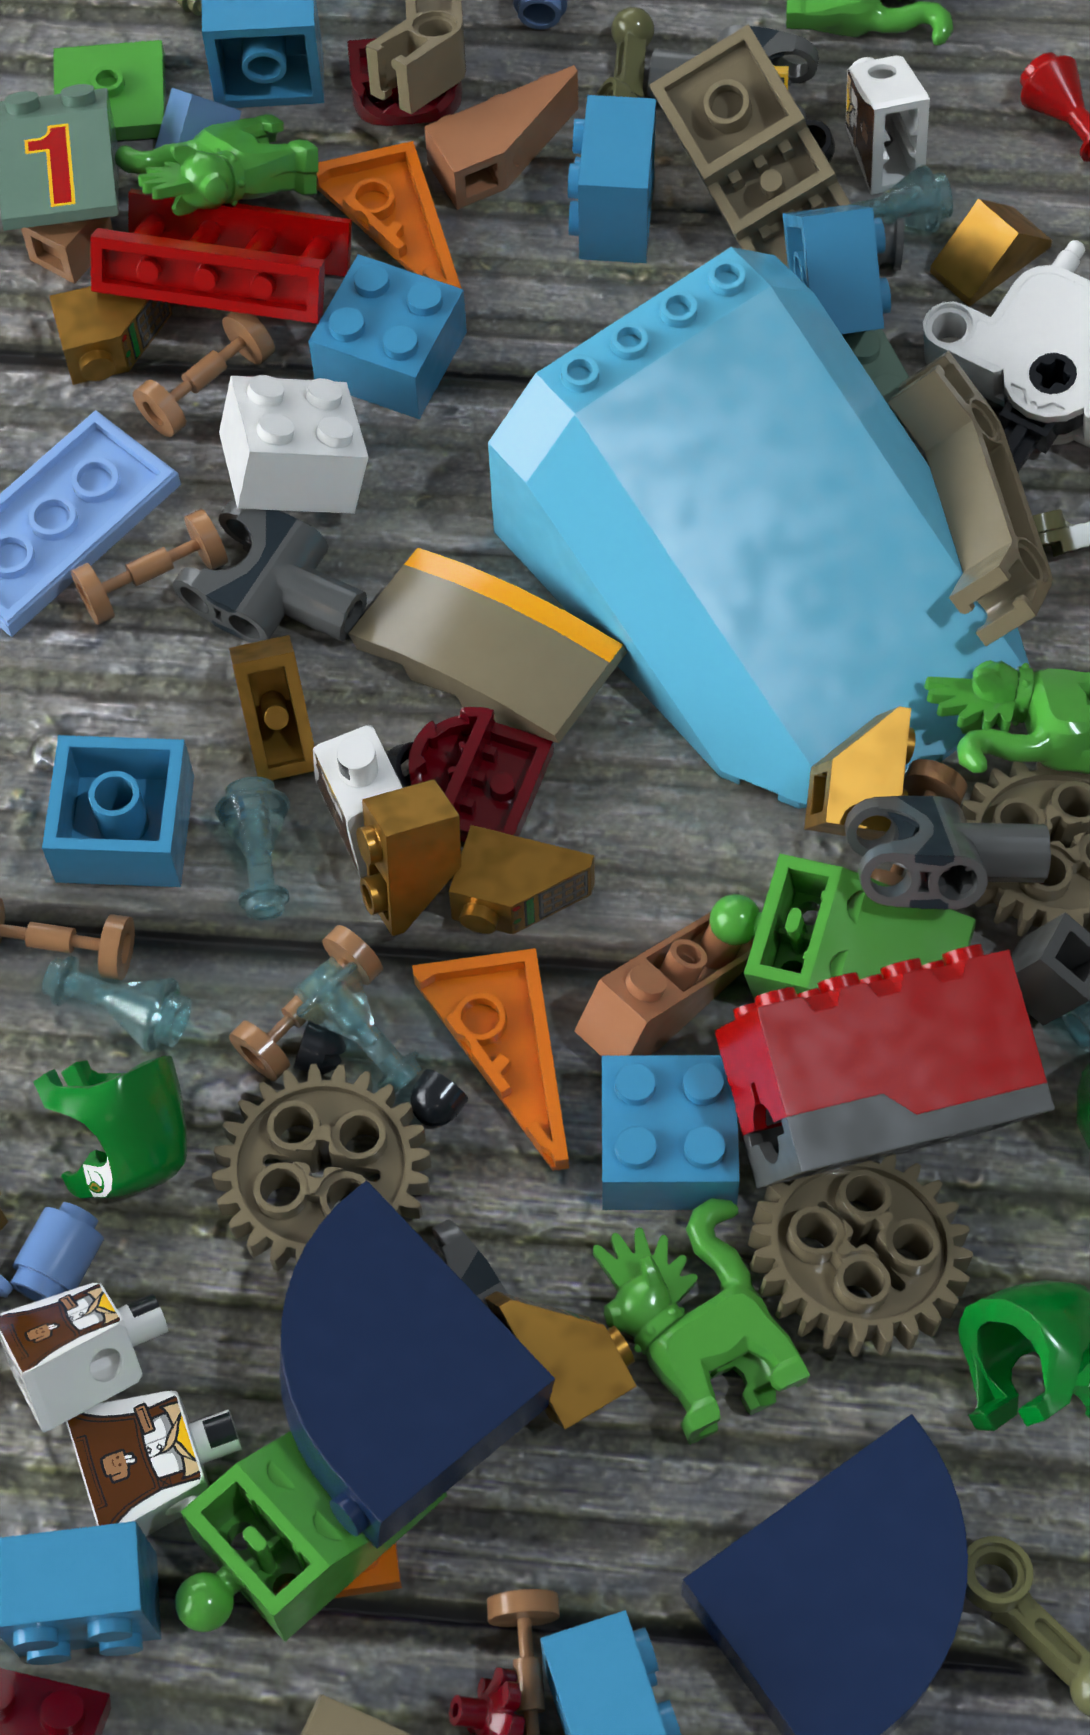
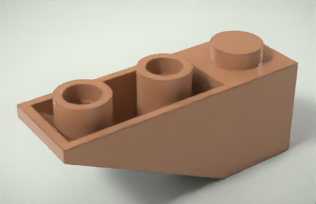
[424,65,578,210]
[574,912,754,1057]

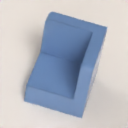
[155,88,242,149]

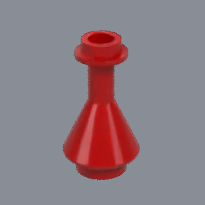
[1020,52,1090,162]

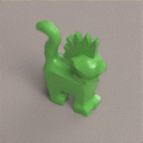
[786,0,954,46]
[115,114,319,216]
[924,660,1090,774]
[592,1198,810,1445]

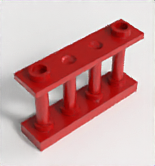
[90,189,352,324]

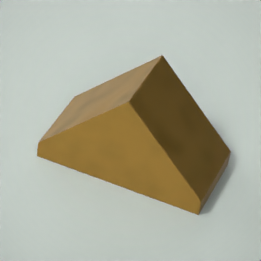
[930,199,1052,307]

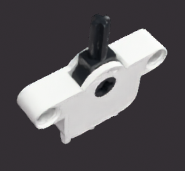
[923,240,1090,473]

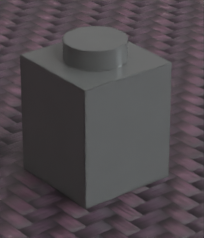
[1011,912,1090,1026]

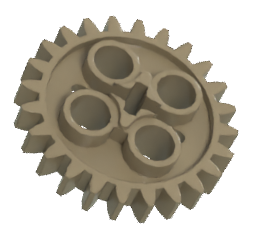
[961,762,1090,937]
[212,1064,432,1271]
[748,1154,973,1356]

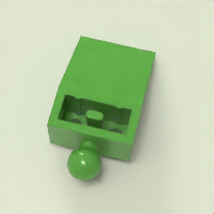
[709,853,976,999]
[175,1431,447,1642]

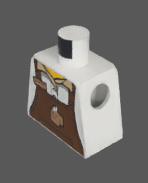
[846,55,930,195]
[313,725,402,878]
[0,1283,168,1433]
[66,1391,242,1537]

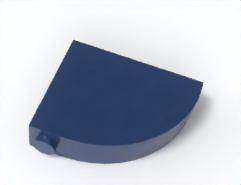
[279,1180,555,1549]
[681,1414,968,1735]

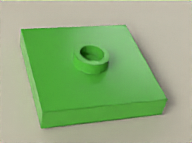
[54,40,166,141]

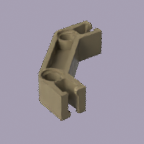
[366,0,466,114]
[887,350,1052,646]

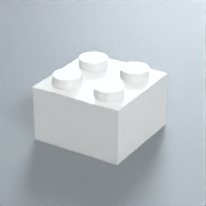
[219,375,369,514]

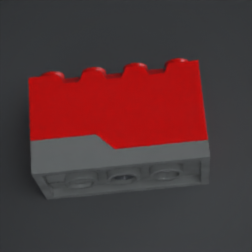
[715,944,1055,1189]

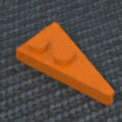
[317,141,462,289]
[412,948,569,1171]

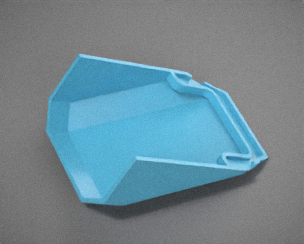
[488,247,1031,809]

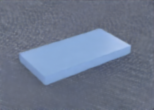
[0,410,181,637]

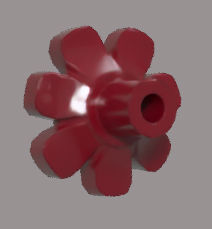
[449,1667,525,1735]

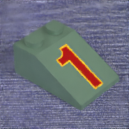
[0,84,119,231]

